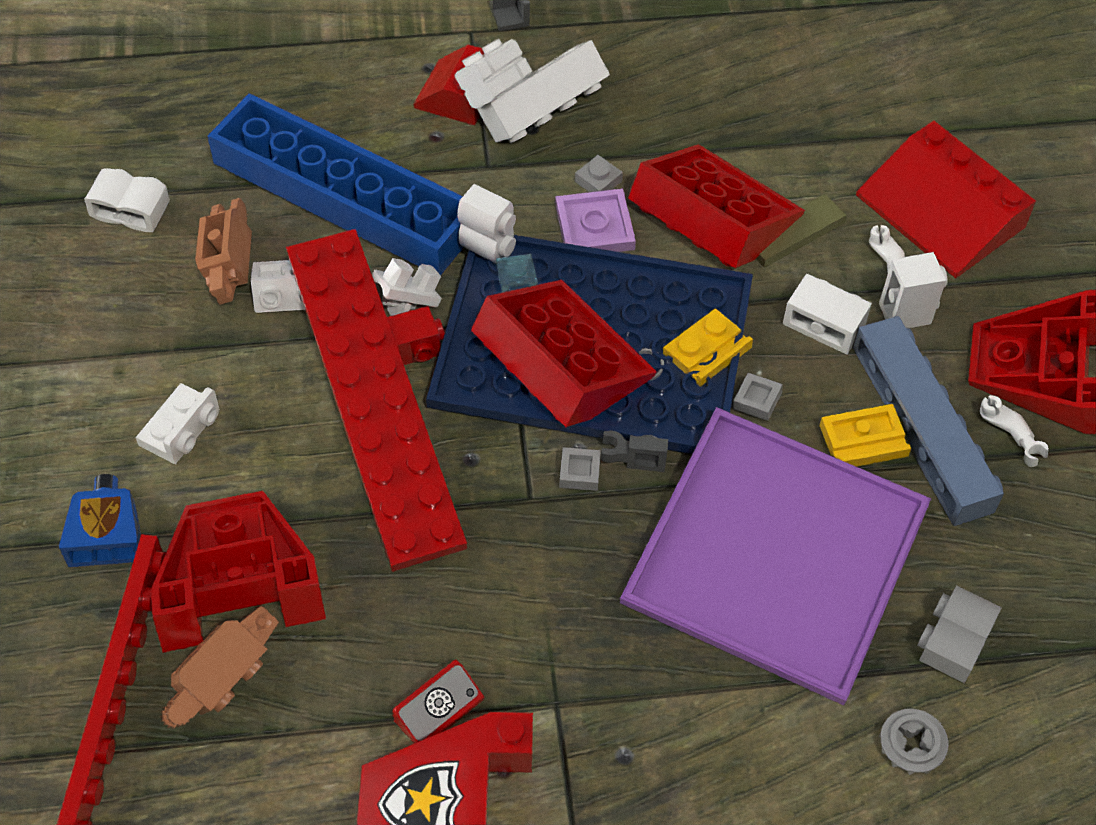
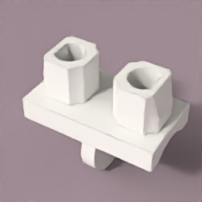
[372,258,442,316]

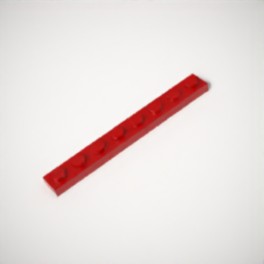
[57,534,166,825]

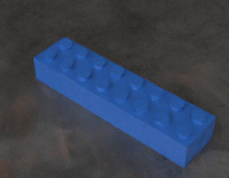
[208,93,464,275]

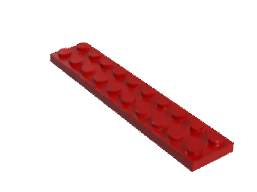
[286,229,467,572]

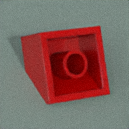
[414,45,484,126]

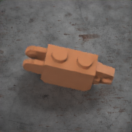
[195,198,252,305]
[160,606,279,729]

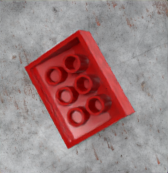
[856,120,1036,279]
[628,144,805,268]
[471,280,657,427]

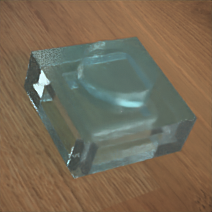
[496,254,538,293]

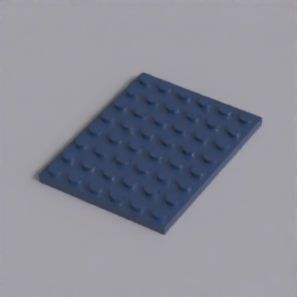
[426,235,753,454]

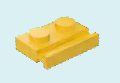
[663,308,753,387]
[819,404,911,467]

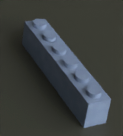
[853,316,1004,526]

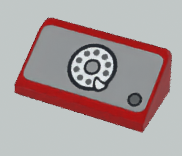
[393,659,485,744]

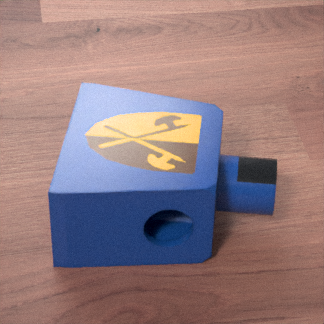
[59,474,141,567]

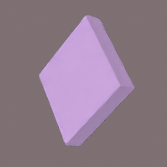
[555,189,636,252]

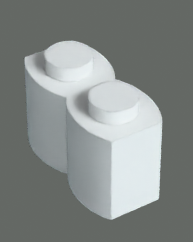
[84,169,170,232]
[458,184,516,264]

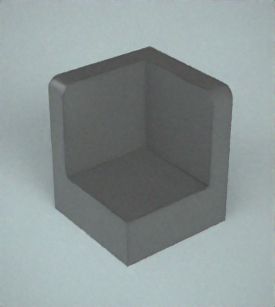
[490,0,530,31]

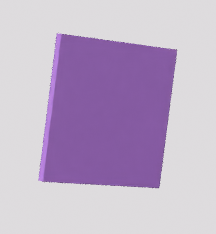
[620,407,931,705]

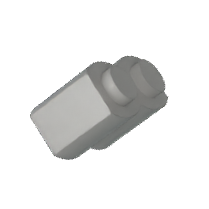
[917,585,1002,684]

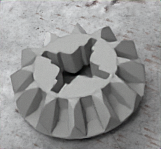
[879,709,948,775]

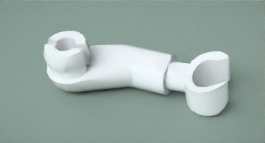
[869,225,905,271]
[980,395,1049,467]

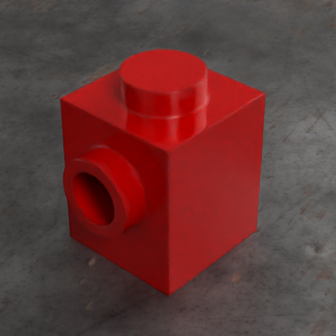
[387,306,445,365]

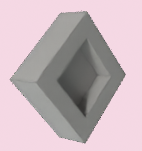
[575,155,623,192]
[734,373,783,421]
[559,447,601,491]

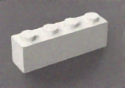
[477,40,610,143]

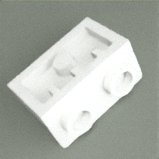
[251,260,305,313]
[136,383,220,465]

